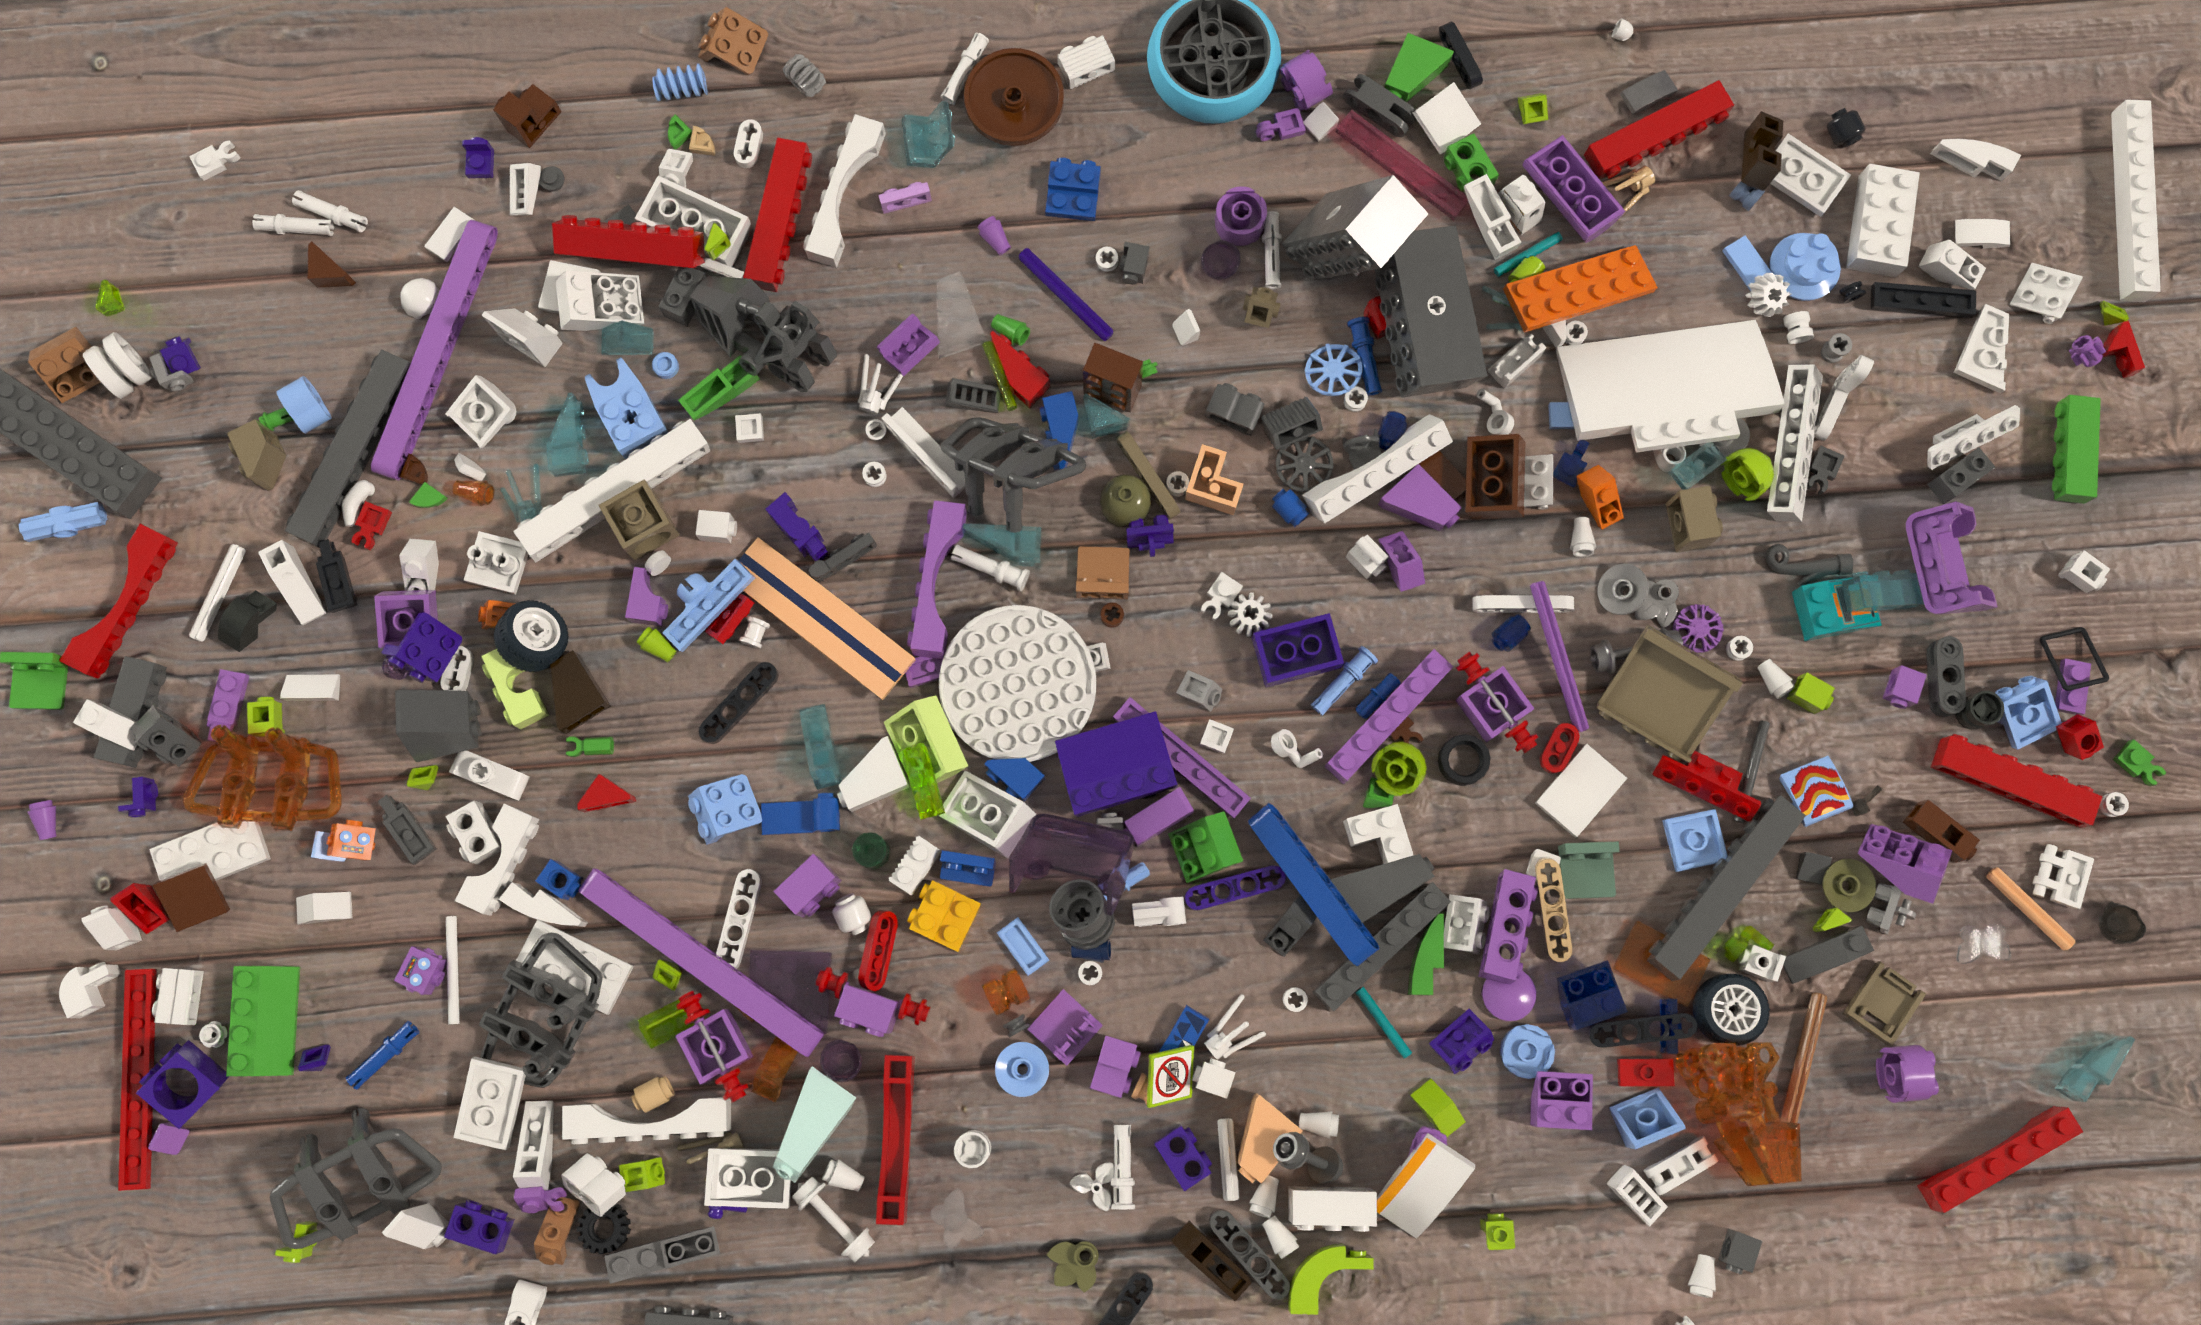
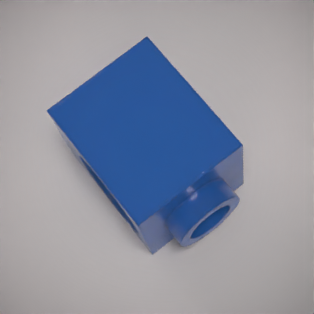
[535,859,583,900]

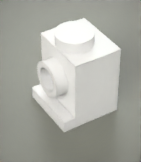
[2058,550,2110,593]
[1738,945,1786,982]

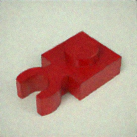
[351,501,392,550]

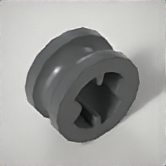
[1003,1014,1030,1038]

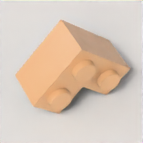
[1185,444,1243,515]

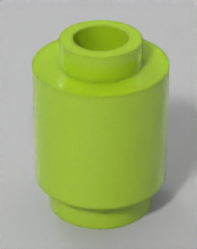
[1508,256,1545,283]

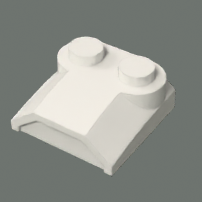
[445,375,516,448]

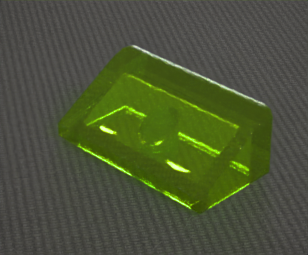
[639,999,695,1049]

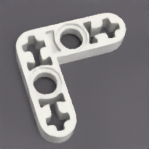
[1814,355,1874,441]

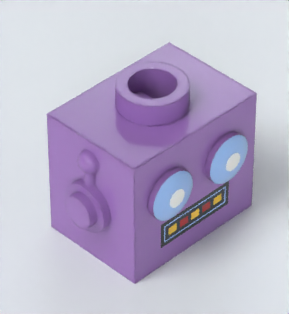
[394,946,447,995]

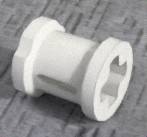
[739,616,770,649]

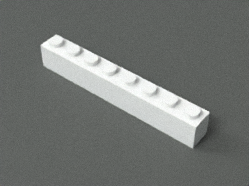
[2111,100,2161,302]
[513,419,710,563]

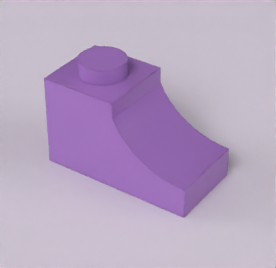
[1379,531,1425,592]
[625,567,668,627]

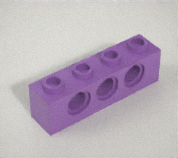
[1478,869,1538,985]

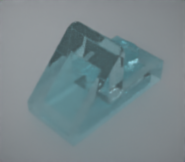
[1668,442,1727,490]

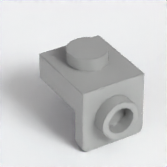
[149,353,194,392]

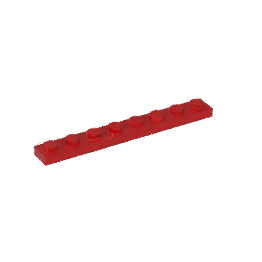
[118,969,157,1191]

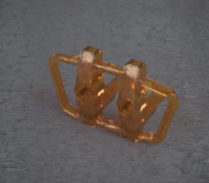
[182,725,342,831]

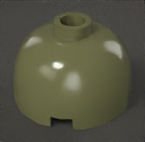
[1100,474,1151,527]

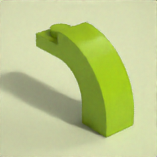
[1288,1243,1374,1315]

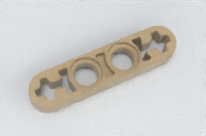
[1535,857,1572,962]

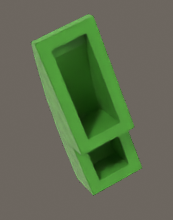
[678,355,760,421]
[1408,914,1444,995]

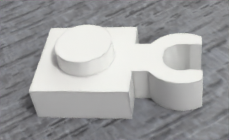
[189,141,240,181]
[1201,572,1243,621]

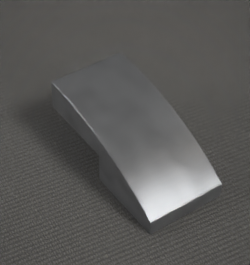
[1620,70,1678,114]

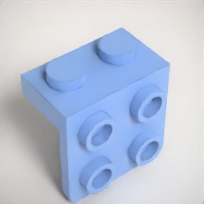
[688,774,762,845]

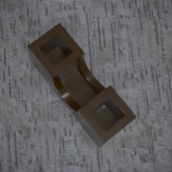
[1741,111,1784,191]

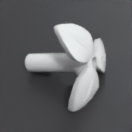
[1070,1162,1115,1211]

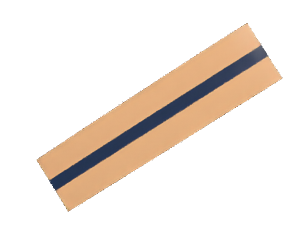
[738,537,916,700]

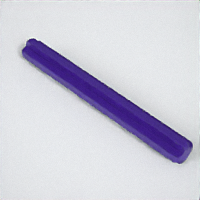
[1019,248,1113,341]

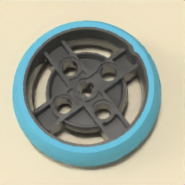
[1147,0,1281,124]

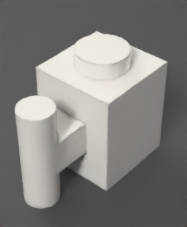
[1346,535,1389,579]

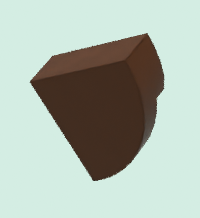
[399,453,428,485]

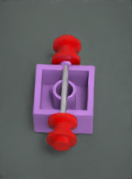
[1455,652,1539,754]
[815,967,931,1037]
[676,991,754,1103]

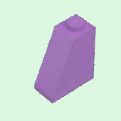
[1378,464,1462,531]
[1122,787,1194,847]

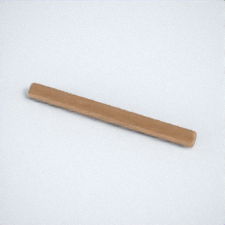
[1774,992,1827,1151]

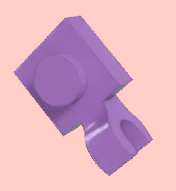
[513,1186,567,1213]

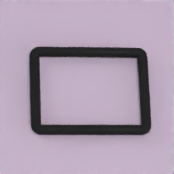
[2040,627,2109,691]

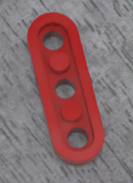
[858,910,898,991]

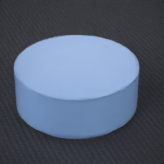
[652,352,679,379]

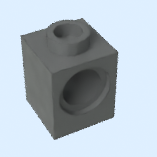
[1718,1228,1762,1275]

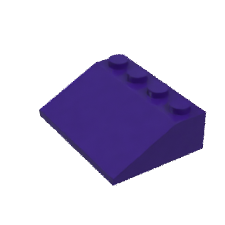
[1055,711,1178,817]

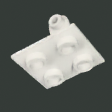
[2010,263,2083,324]
[1524,454,1553,510]

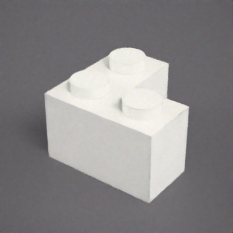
[1343,804,1413,864]

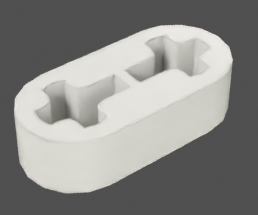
[734,119,763,168]
[440,646,474,691]

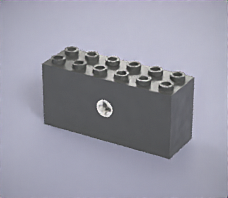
[1281,175,1428,280]
[1375,225,1488,398]

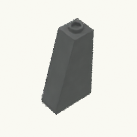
[1330,854,1435,923]

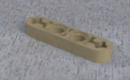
[1116,431,1180,520]

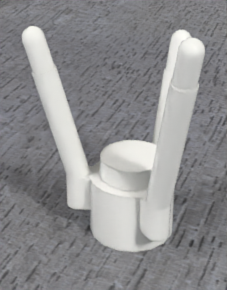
[858,354,903,415]
[1204,994,1266,1060]

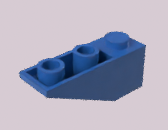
[1039,391,1079,470]

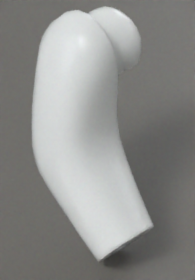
[341,480,375,527]

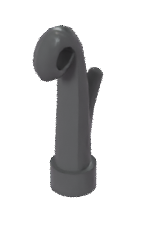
[1765,544,1853,586]

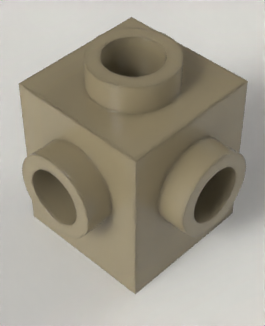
[1242,287,1281,328]

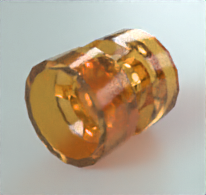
[982,968,1031,1016]

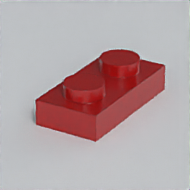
[705,593,755,644]

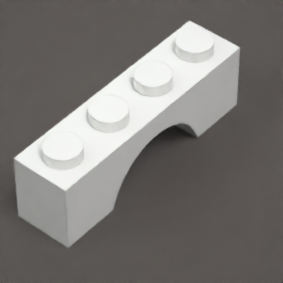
[455,804,539,915]

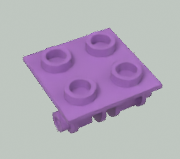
[1027,989,1103,1066]

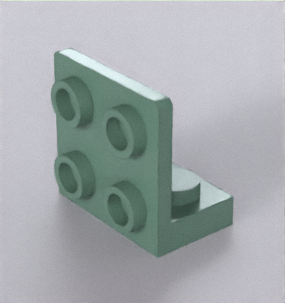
[1558,841,1620,899]

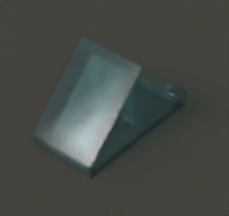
[601,320,654,355]
[1083,394,1130,439]

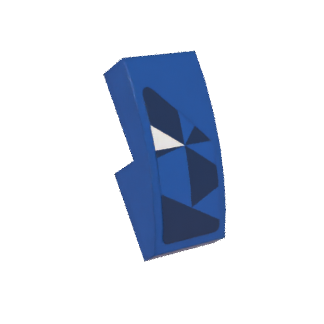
[1159,1005,1209,1052]

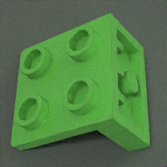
[0,652,68,710]

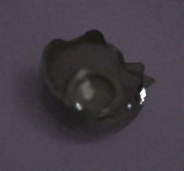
[2098,901,2146,945]

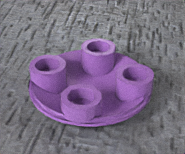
[1481,971,1536,1021]

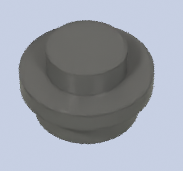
[539,166,565,191]

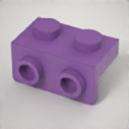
[877,314,940,376]

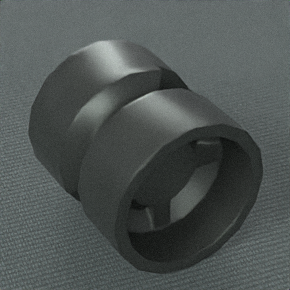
[1955,691,2004,730]

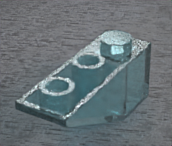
[546,393,589,477]

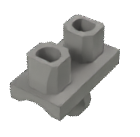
[1866,884,1917,935]

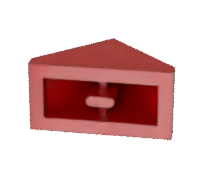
[577,774,636,813]
[110,883,170,934]

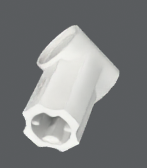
[1132,897,1186,927]

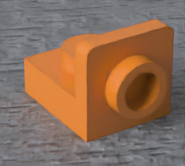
[478,600,516,630]

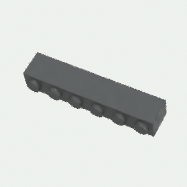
[1312,882,1451,1012]

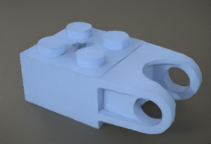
[585,357,669,459]

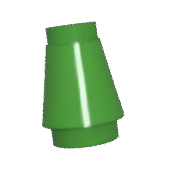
[991,314,1030,346]

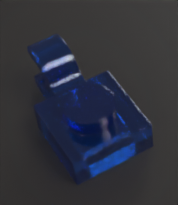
[1553,440,1590,488]

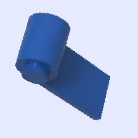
[761,793,840,835]

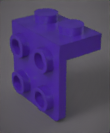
[381,612,462,683]

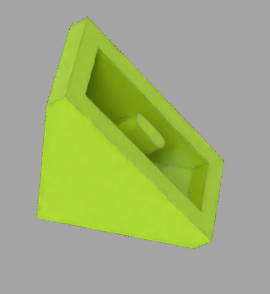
[1410,1078,1466,1137]

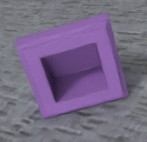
[148,1122,190,1155]

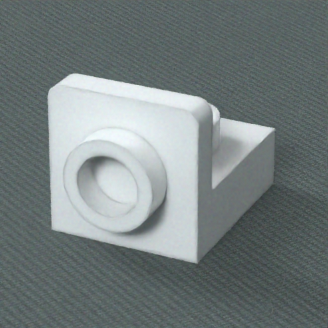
[659,148,693,188]

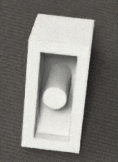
[73,699,137,751]

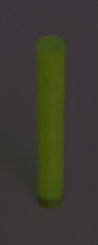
[982,341,1017,411]

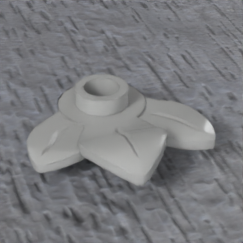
[1635,579,1679,628]

